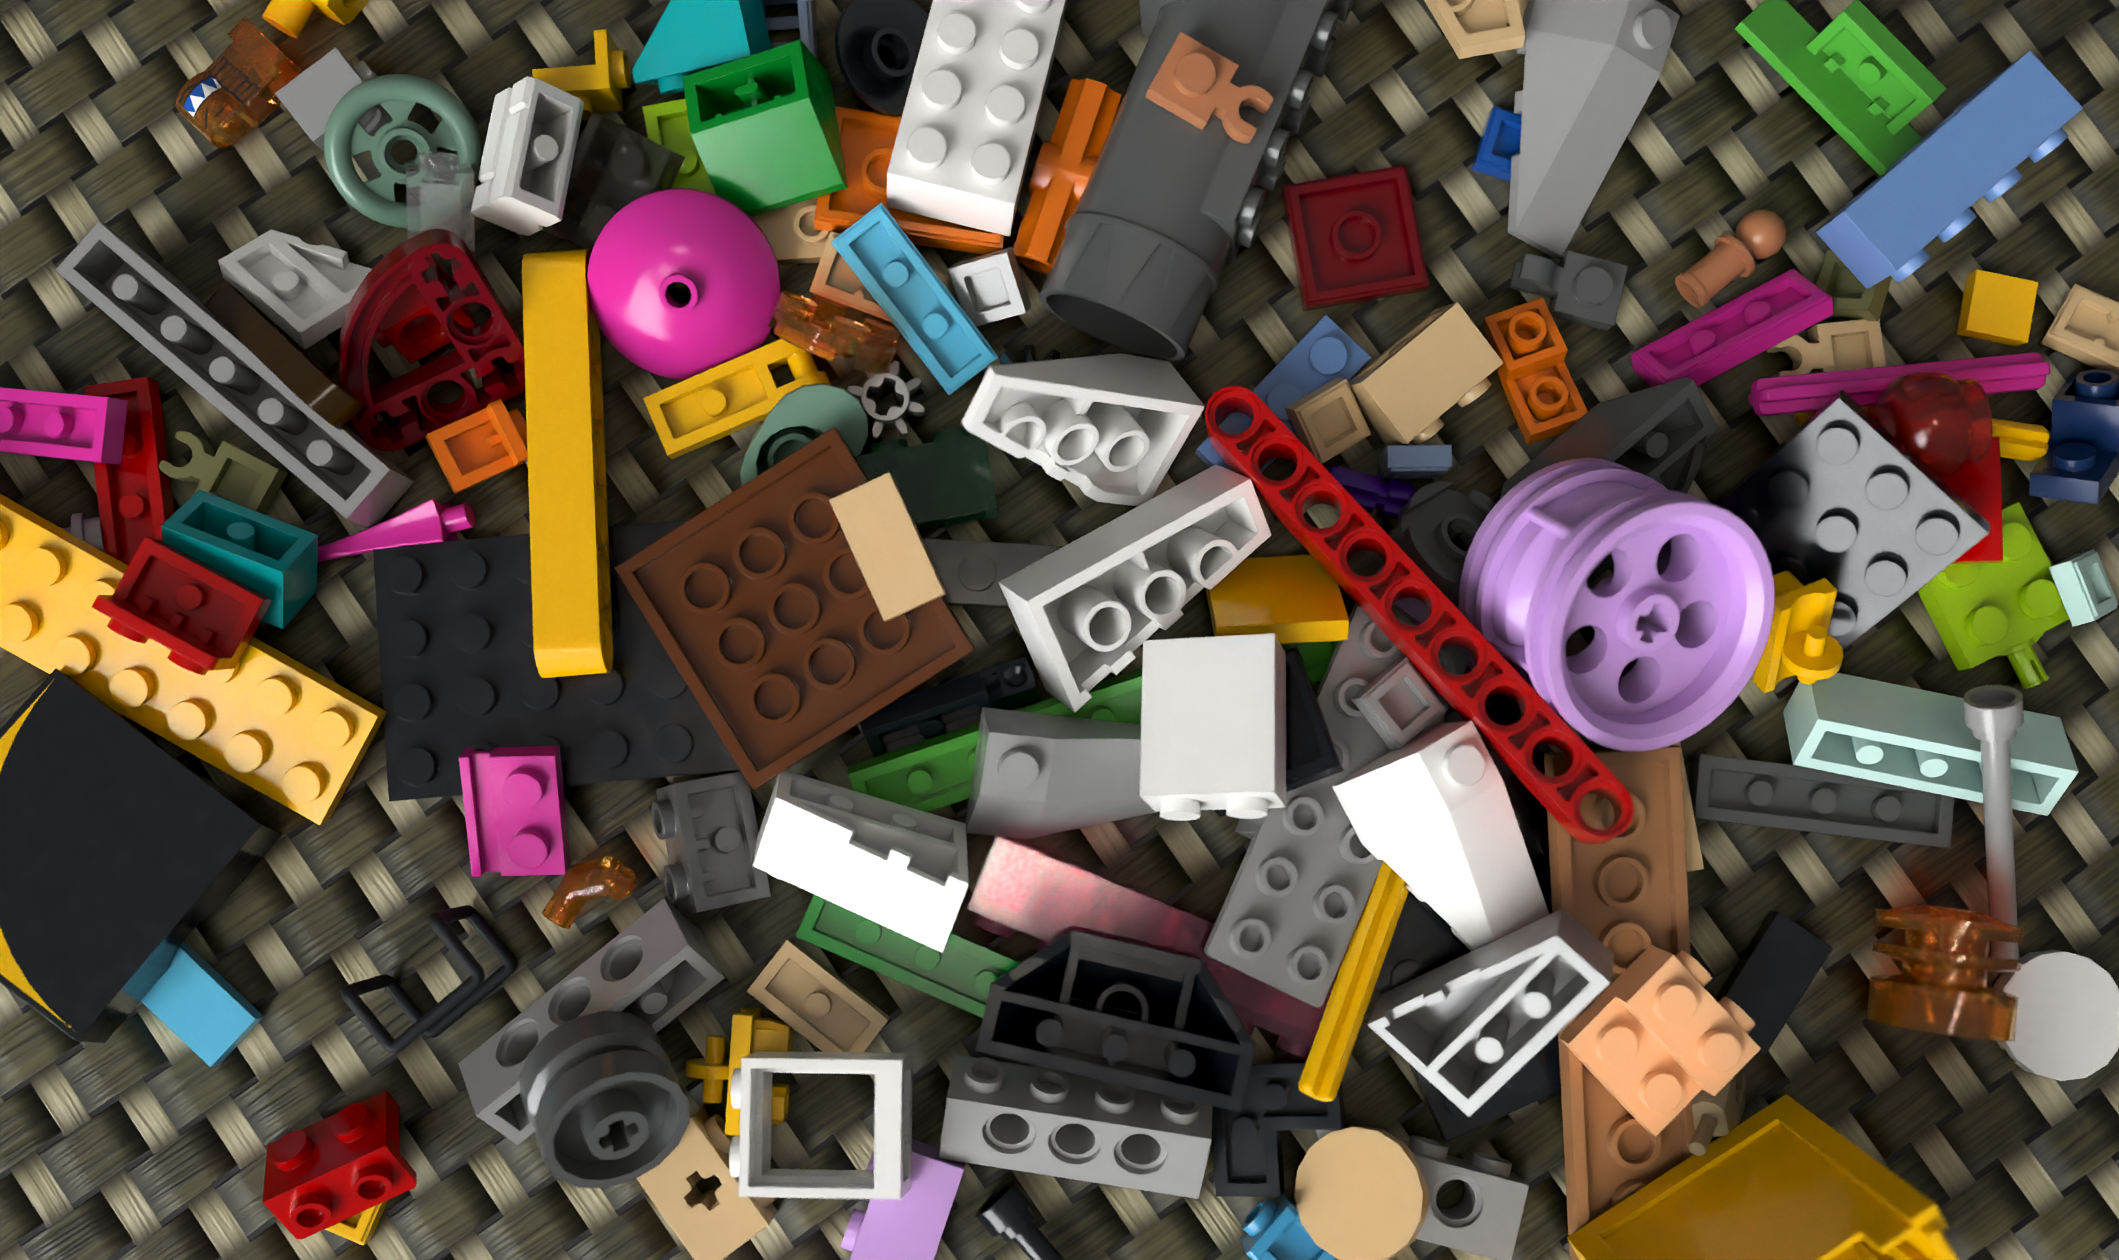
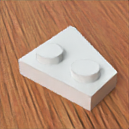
[218,229,372,350]

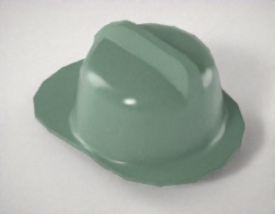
[740,383,868,486]

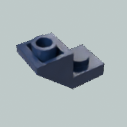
[2029,369,2119,505]

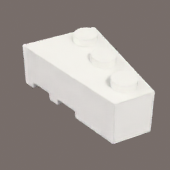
[753,771,969,953]

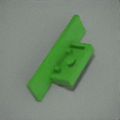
[1735,0,1947,176]

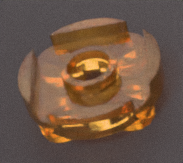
[768,291,900,374]

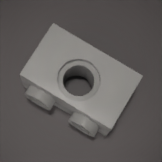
[1406,1135,1529,1260]

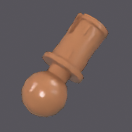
[1675,209,1787,308]

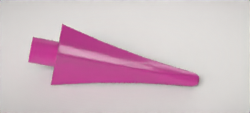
[318,498,476,562]

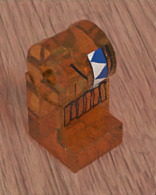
[176,16,302,148]

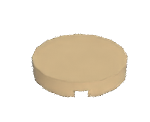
[1294,1126,1429,1260]

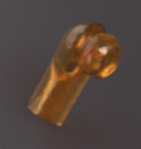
[542,856,636,929]

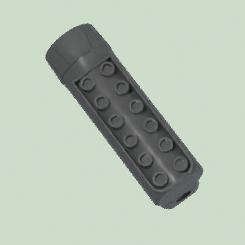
[1039,0,1354,361]

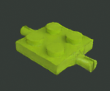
[1917,502,2069,689]

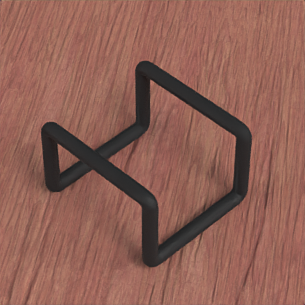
[341,905,517,1053]

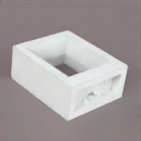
[729,1051,913,1200]

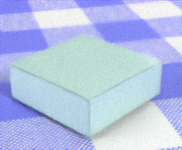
[2049,549,2119,627]

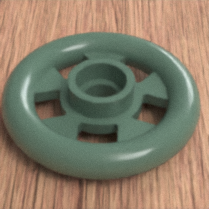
[324,74,483,228]

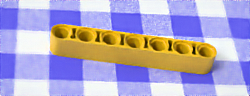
[522,248,613,678]

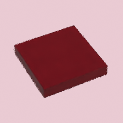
[1281,165,1429,311]

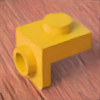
[532,29,631,121]

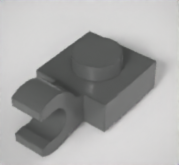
[1509,250,1628,331]

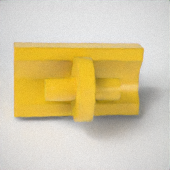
[1753,571,1843,694]
[685,1007,794,1136]

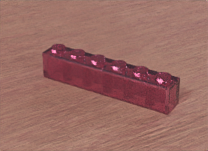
[967,835,1339,1059]

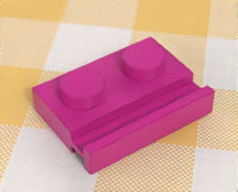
[459,746,571,877]

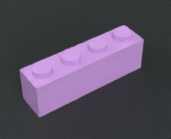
[841,1139,965,1260]

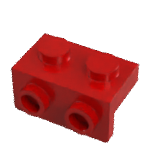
[91,537,272,675]
[263,1090,417,1239]

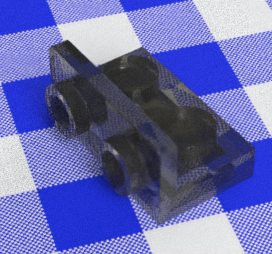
[543,113,685,252]

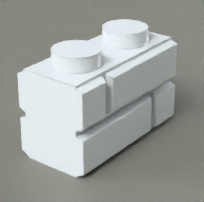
[471,76,584,236]

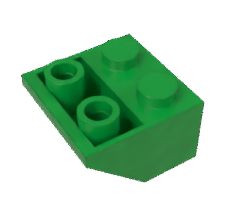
[682,40,848,217]

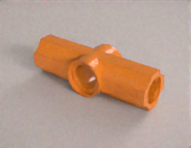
[1013,78,1122,275]

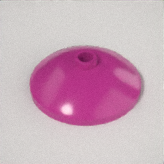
[587,188,781,380]

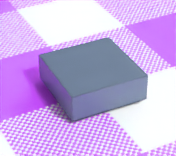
[1377,445,1452,479]

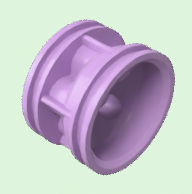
[1459,458,1774,752]

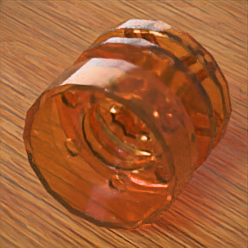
[1867,903,2024,1041]

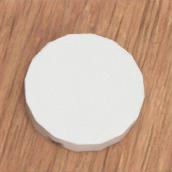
[1988,949,2119,1081]

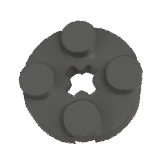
[1389,481,1496,607]

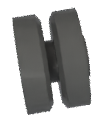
[519,1011,689,1188]

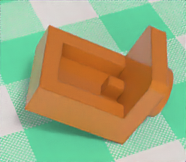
[426,399,528,494]

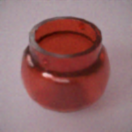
[1867,372,1993,479]

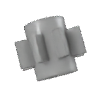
[847,360,925,441]

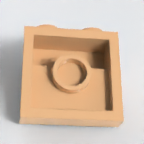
[1559,944,1761,1136]

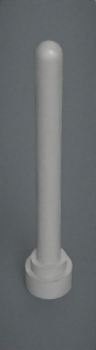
[1963,685,2024,971]

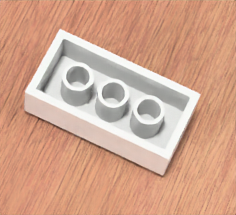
[887,0,1067,237]

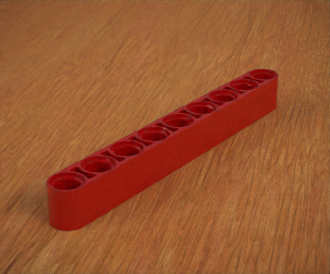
[1205,385,1634,845]

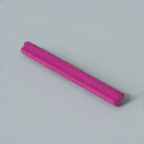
[1748,352,2050,416]

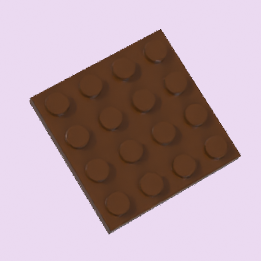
[615,427,976,790]

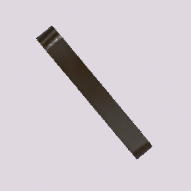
[204,281,363,430]

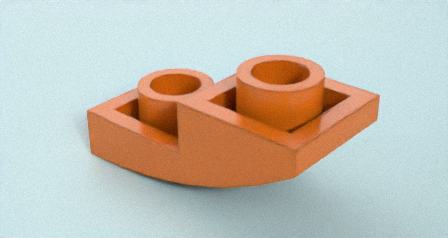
[1483,297,1588,445]

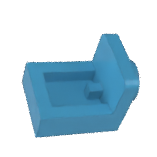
[1239,1193,1336,1260]

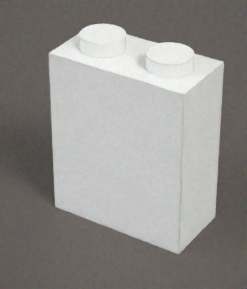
[1140,633,1286,821]

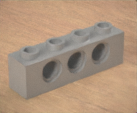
[458,898,725,1145]
[939,1054,1212,1199]

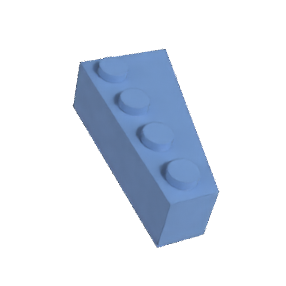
[1816,50,2083,290]

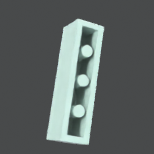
[1783,673,2079,816]

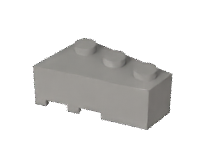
[1367,908,1614,1117]

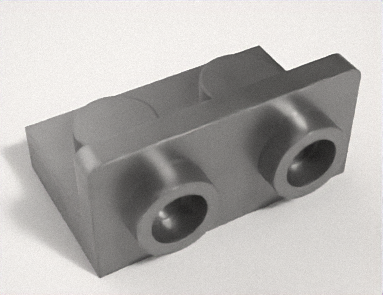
[651,771,771,914]

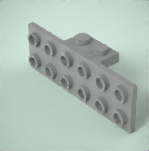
[1204,603,1470,1007]

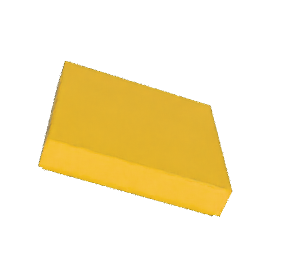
[1205,555,1349,644]

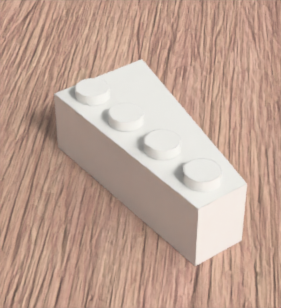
[998,464,1271,712]

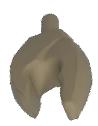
[1689,1073,1746,1156]

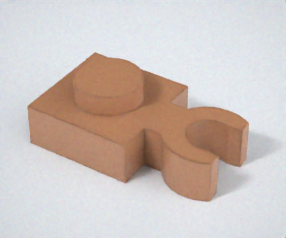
[1145,32,1274,144]

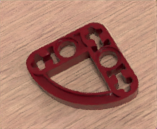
[339,228,525,451]

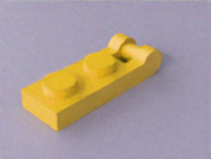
[643,331,831,459]

